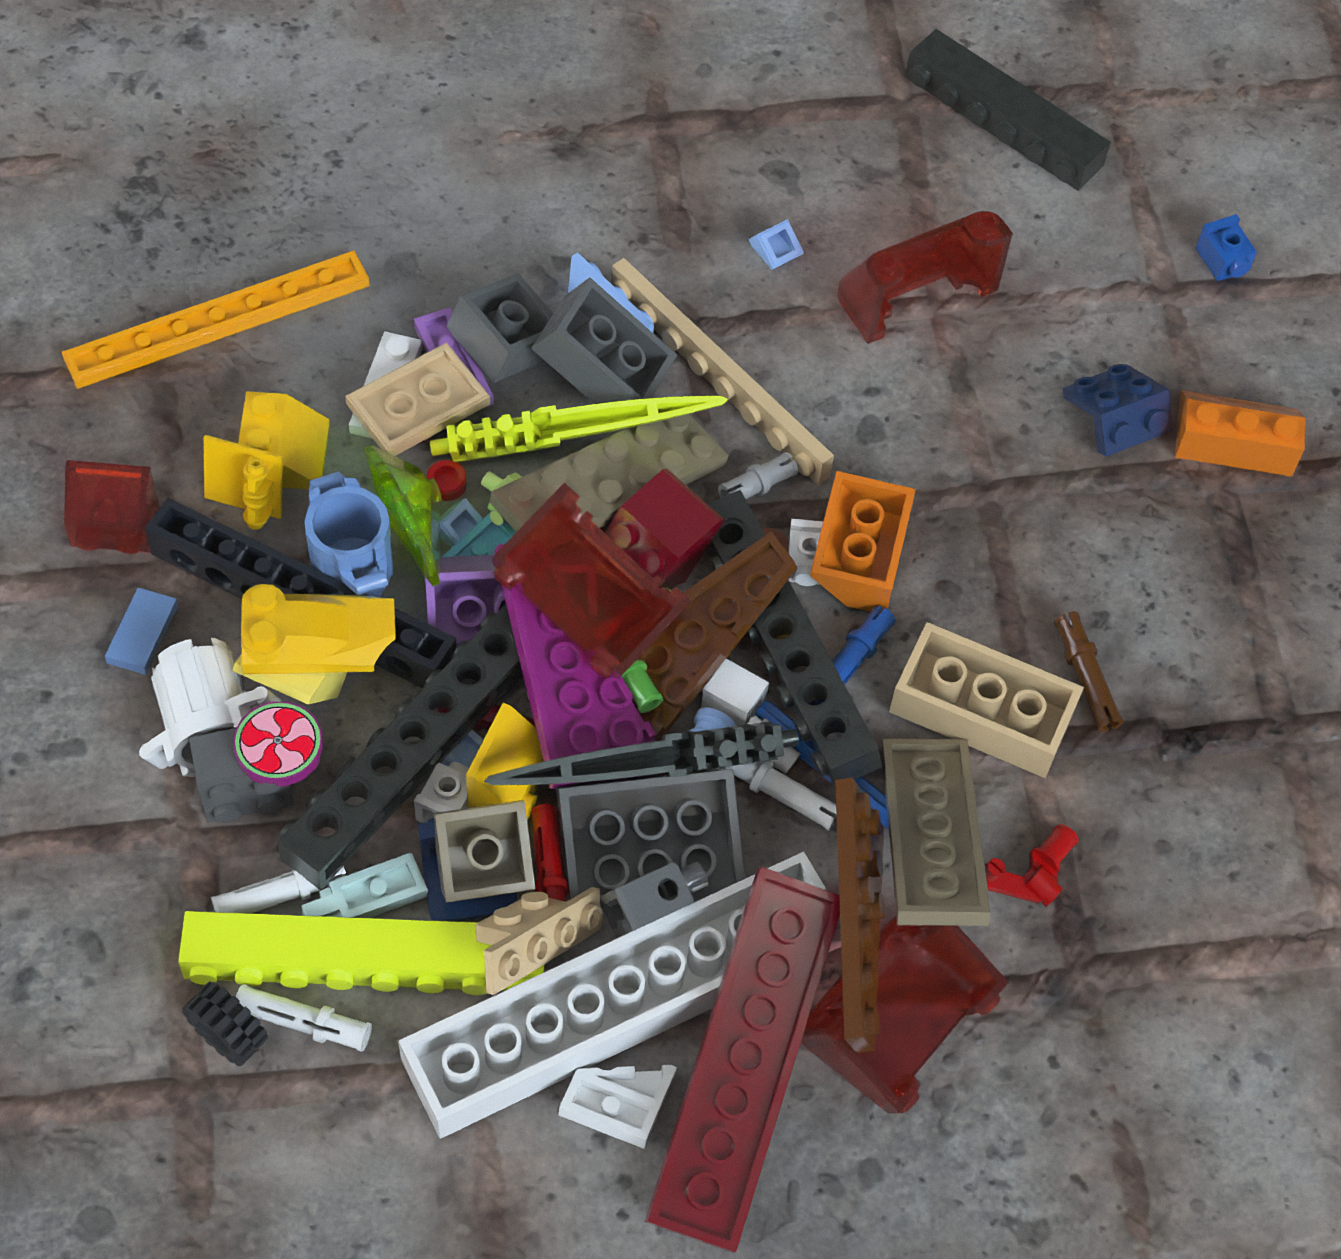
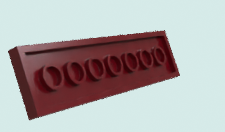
[644,867,840,1253]

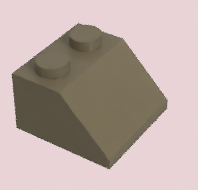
[434,800,535,903]

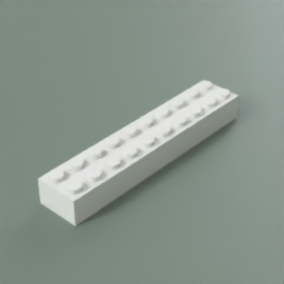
[399,852,841,1139]

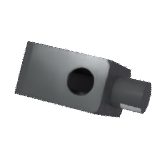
[600,862,708,938]

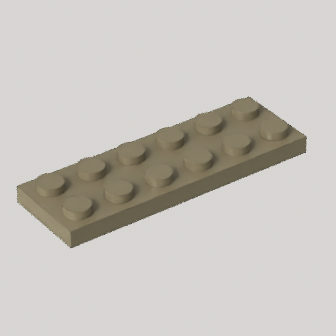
[489,414,729,554]
[882,739,991,926]

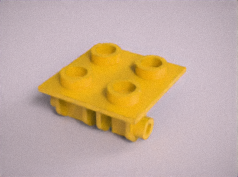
[203,435,283,530]

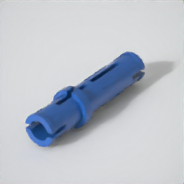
[809,605,896,705]

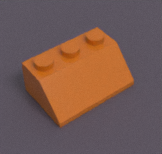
[1175,390,1306,476]
[810,471,916,614]

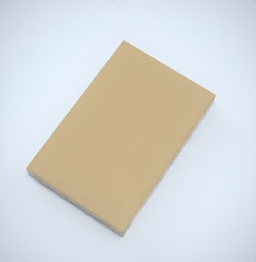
[345,342,490,459]

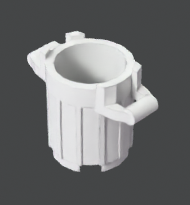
[139,638,282,777]

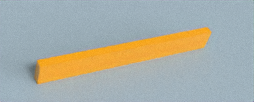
[62,250,370,389]

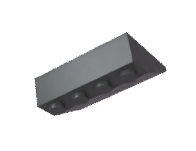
[556,768,745,917]

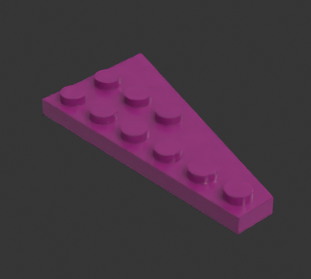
[494,541,667,789]

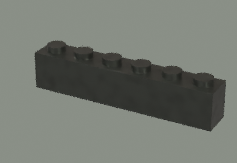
[905,29,1111,191]

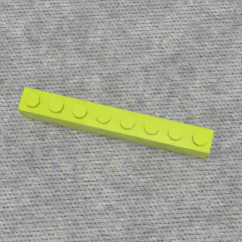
[178,911,545,995]

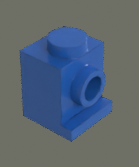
[1196,214,1257,281]

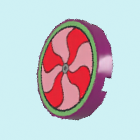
[233,701,323,786]

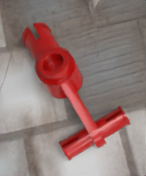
[984,824,1079,907]

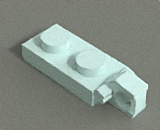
[301,853,428,918]

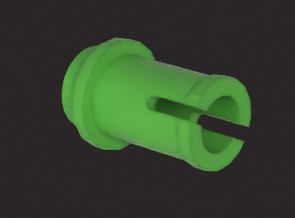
[616,656,663,713]

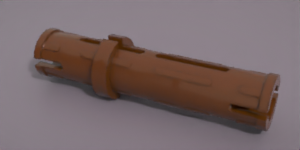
[1054,611,1124,733]

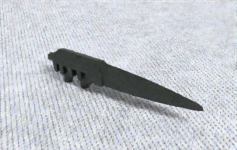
[484,721,798,785]

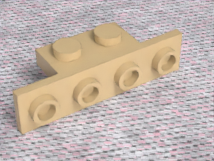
[476,887,603,995]

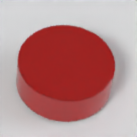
[426,460,467,501]

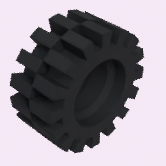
[182,981,268,1066]

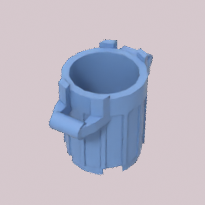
[304,471,394,597]

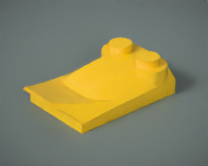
[241,584,395,675]

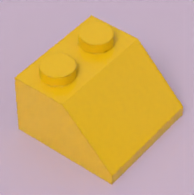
[238,391,330,489]
[466,703,544,820]

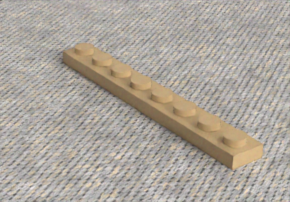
[611,258,834,486]

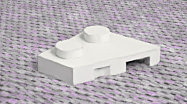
[558,1065,677,1149]

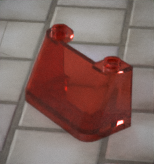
[837,211,1013,344]
[492,483,691,679]
[801,916,1009,1114]

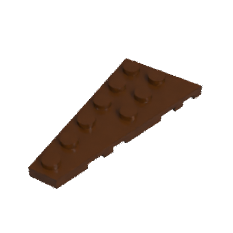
[604,531,797,741]
[835,777,885,1053]

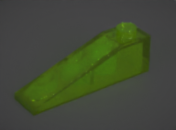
[364,445,441,587]

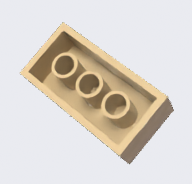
[889,622,1084,778]

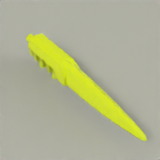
[430,396,728,463]

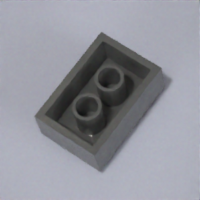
[531,277,677,404]

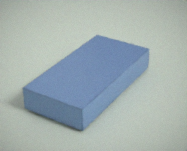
[105,588,178,675]

